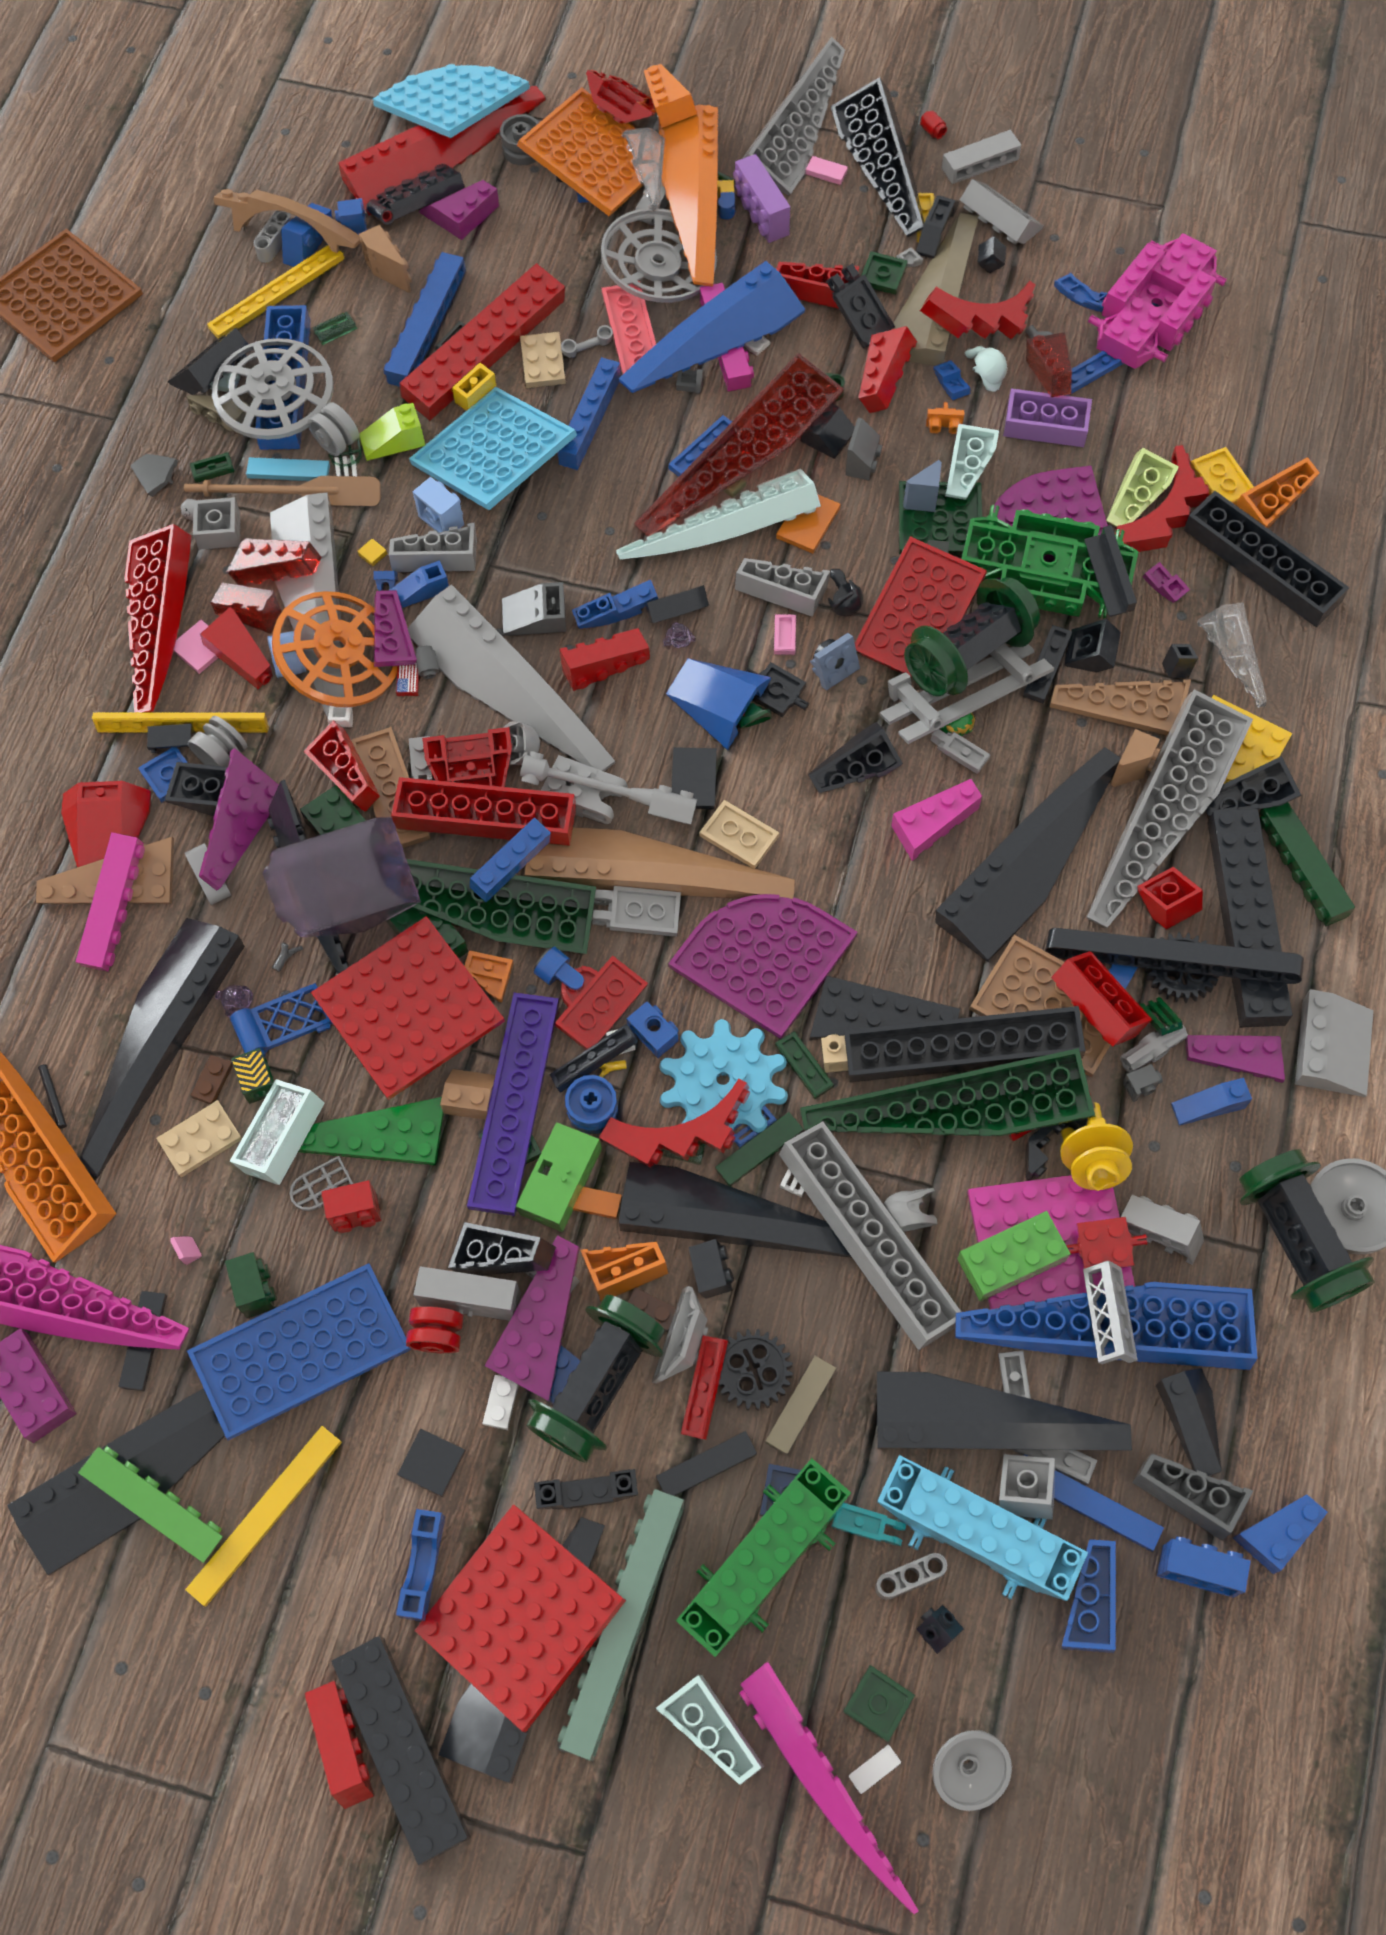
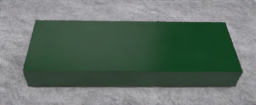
[775,1031,834,1099]

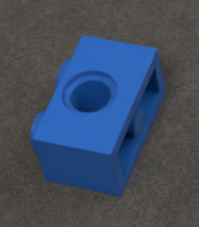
[626,1001,679,1058]

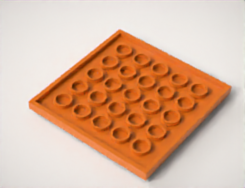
[517,87,658,216]

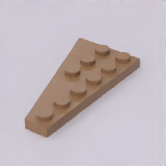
[36,837,174,904]

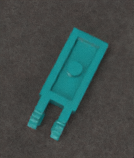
[831,1503,906,1546]

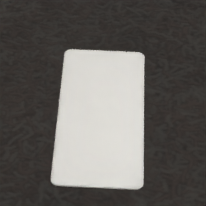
[849,1745,901,1794]

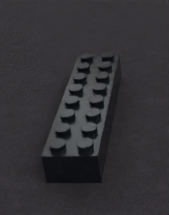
[1184,491,1350,628]
[331,1636,471,1865]

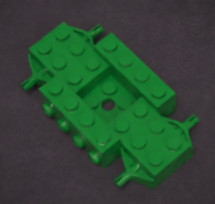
[962,505,1138,619]

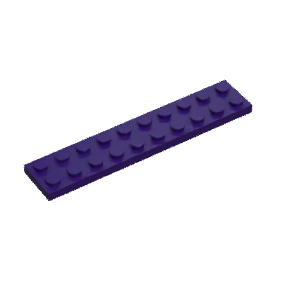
[467,993,559,1216]

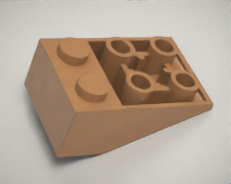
[359,225,412,293]

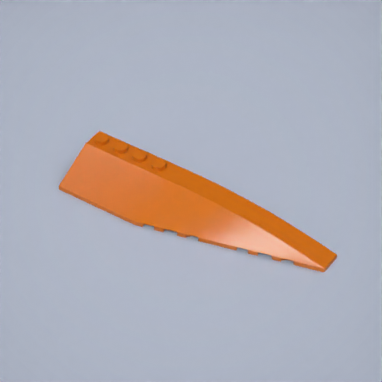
[658,104,718,287]
[0,1051,116,1262]

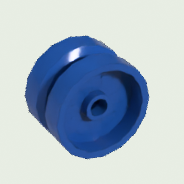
[565,1075,618,1134]

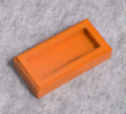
[573,1187,622,1219]

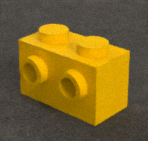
[452,363,496,411]

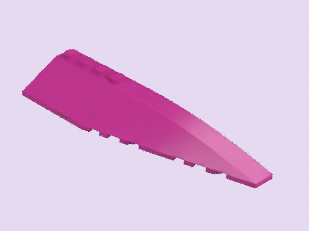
[0,1245,189,1350]

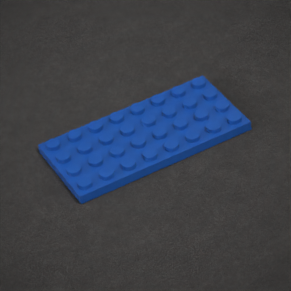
[187,1263,411,1441]

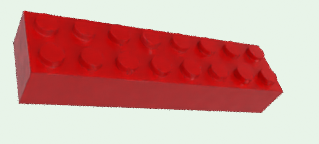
[391,777,576,846]

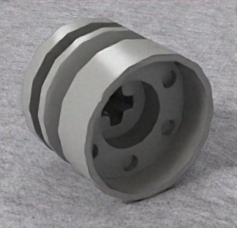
[188,716,247,767]

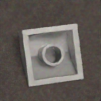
[999,1454,1055,1520]

